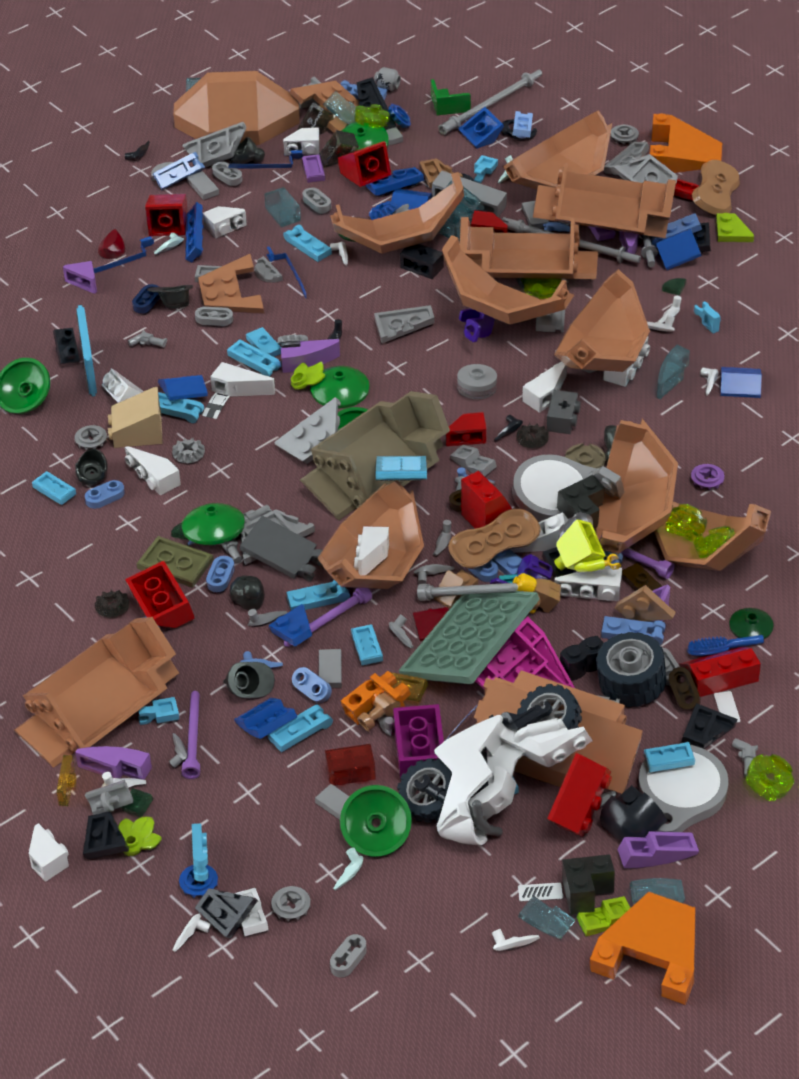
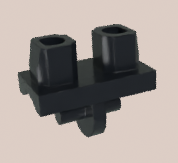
[53,328,80,365]

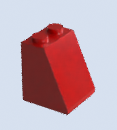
[338,141,391,187]
[145,194,188,236]
[461,471,512,529]

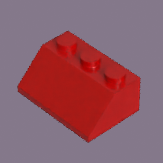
[125,560,195,628]
[679,647,761,697]
[547,753,612,837]

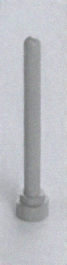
[417,583,518,601]

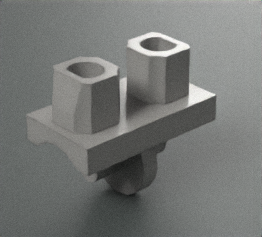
[85,780,134,815]

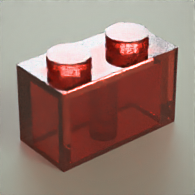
[325,744,376,786]

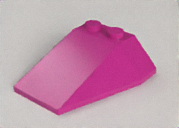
[475,617,575,689]

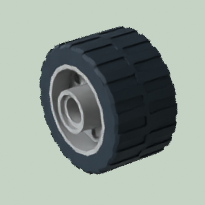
[596,632,667,707]

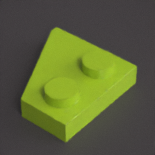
[716,213,754,242]

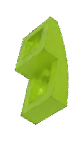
[576,896,630,936]

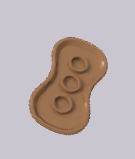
[692,159,740,215]
[448,509,541,569]

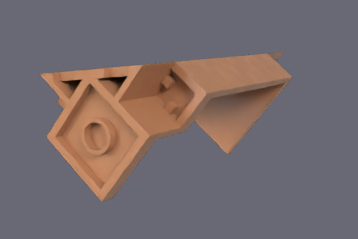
[533,163,676,238]
[460,217,598,279]
[14,617,179,768]
[474,670,643,794]

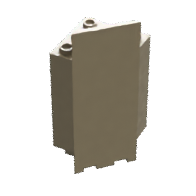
[300,391,450,520]

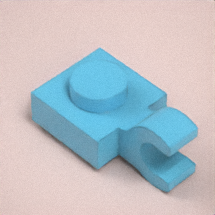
[474,155,498,183]
[694,301,721,334]
[138,697,179,725]

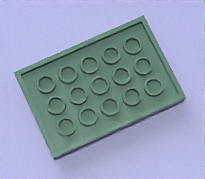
[399,591,540,684]

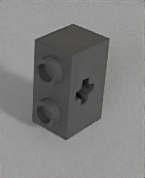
[547,390,581,434]

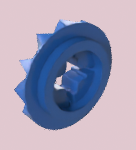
[388,104,411,128]
[369,201,397,220]
[179,865,218,898]

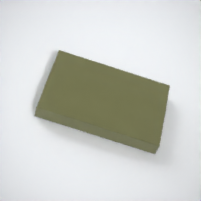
[137,536,214,588]

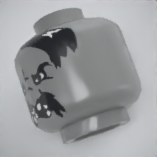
[374,67,401,92]

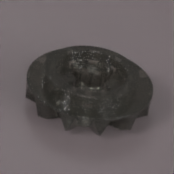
[516,423,549,448]
[94,589,130,618]

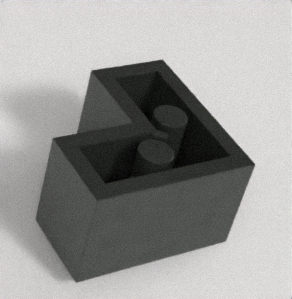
[557,475,605,528]
[562,854,615,915]

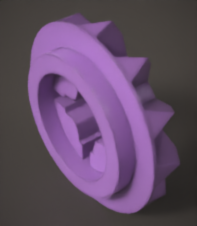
[691,464,724,490]

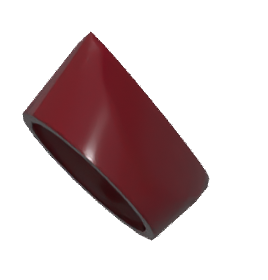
[98,229,126,259]

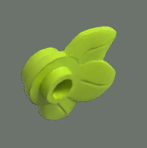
[291,362,325,390]
[119,817,162,856]

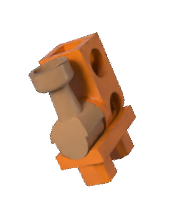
[340,671,411,732]

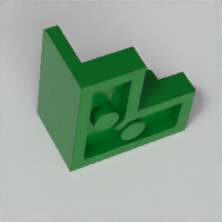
[431,79,471,116]

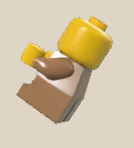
[512,573,561,614]

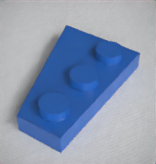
[364,167,424,196]

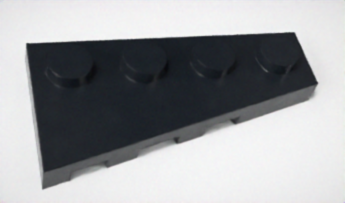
[356,77,396,130]

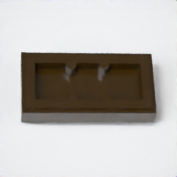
[622,563,662,591]

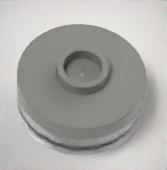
[457,364,497,399]

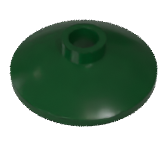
[729,608,774,639]

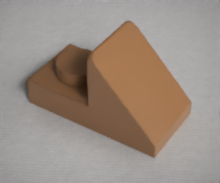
[434,570,478,609]

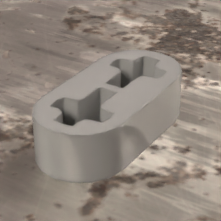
[330,934,367,978]

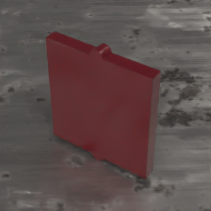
[413,607,449,641]

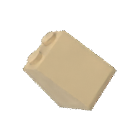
[108,387,163,448]

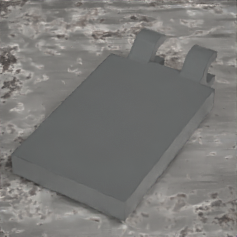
[240,516,323,582]

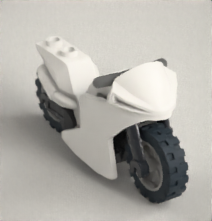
[397,684,593,845]

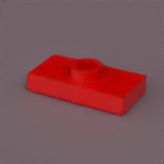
[674,179,699,200]

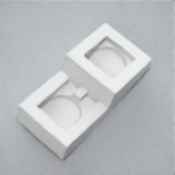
[235,888,268,936]

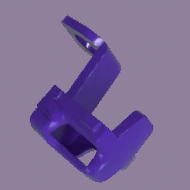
[459,308,495,342]
[490,554,553,584]

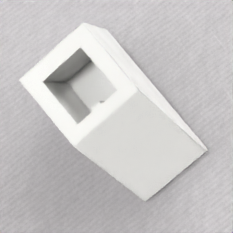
[283,128,320,156]
[203,206,247,239]
[29,823,69,882]

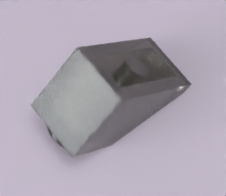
[297,102,336,135]
[319,130,359,168]

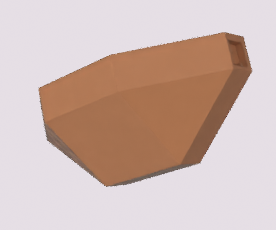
[173,71,300,145]
[503,110,612,189]
[330,172,464,254]
[442,235,574,325]
[554,269,650,372]
[595,418,678,554]
[318,480,424,589]
[654,502,771,571]

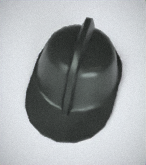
[147,285,193,309]
[223,662,275,698]

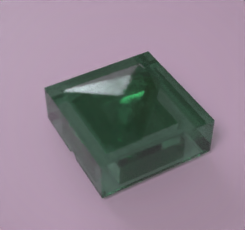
[121,788,154,817]

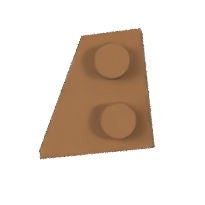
[419,158,463,188]
[615,585,676,621]

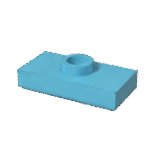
[246,327,281,357]
[32,471,76,505]
[351,624,383,665]
[643,742,695,773]

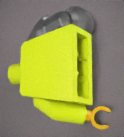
[554,512,621,572]

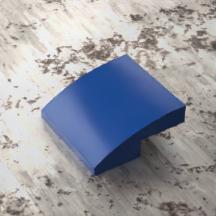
[234,698,297,739]

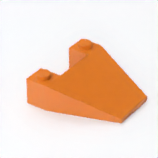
[650,113,722,173]
[590,892,695,1005]

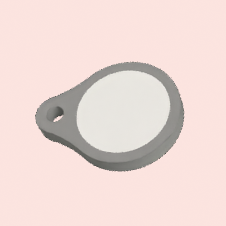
[512,454,597,521]
[638,745,728,832]

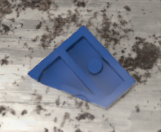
[269,604,312,646]

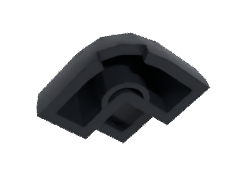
[600,785,667,841]

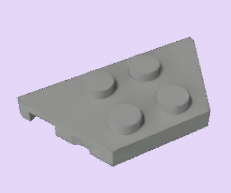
[183,122,246,167]
[613,154,678,185]
[274,397,341,464]
[241,509,315,565]

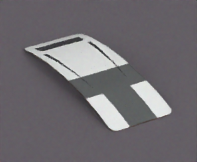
[203,392,230,419]

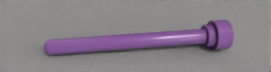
[621,548,674,579]
[284,588,372,647]
[182,691,200,779]

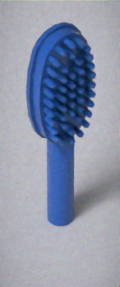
[687,635,764,656]

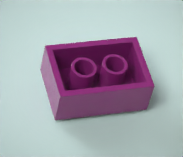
[393,704,444,778]

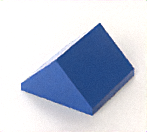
[656,229,701,270]

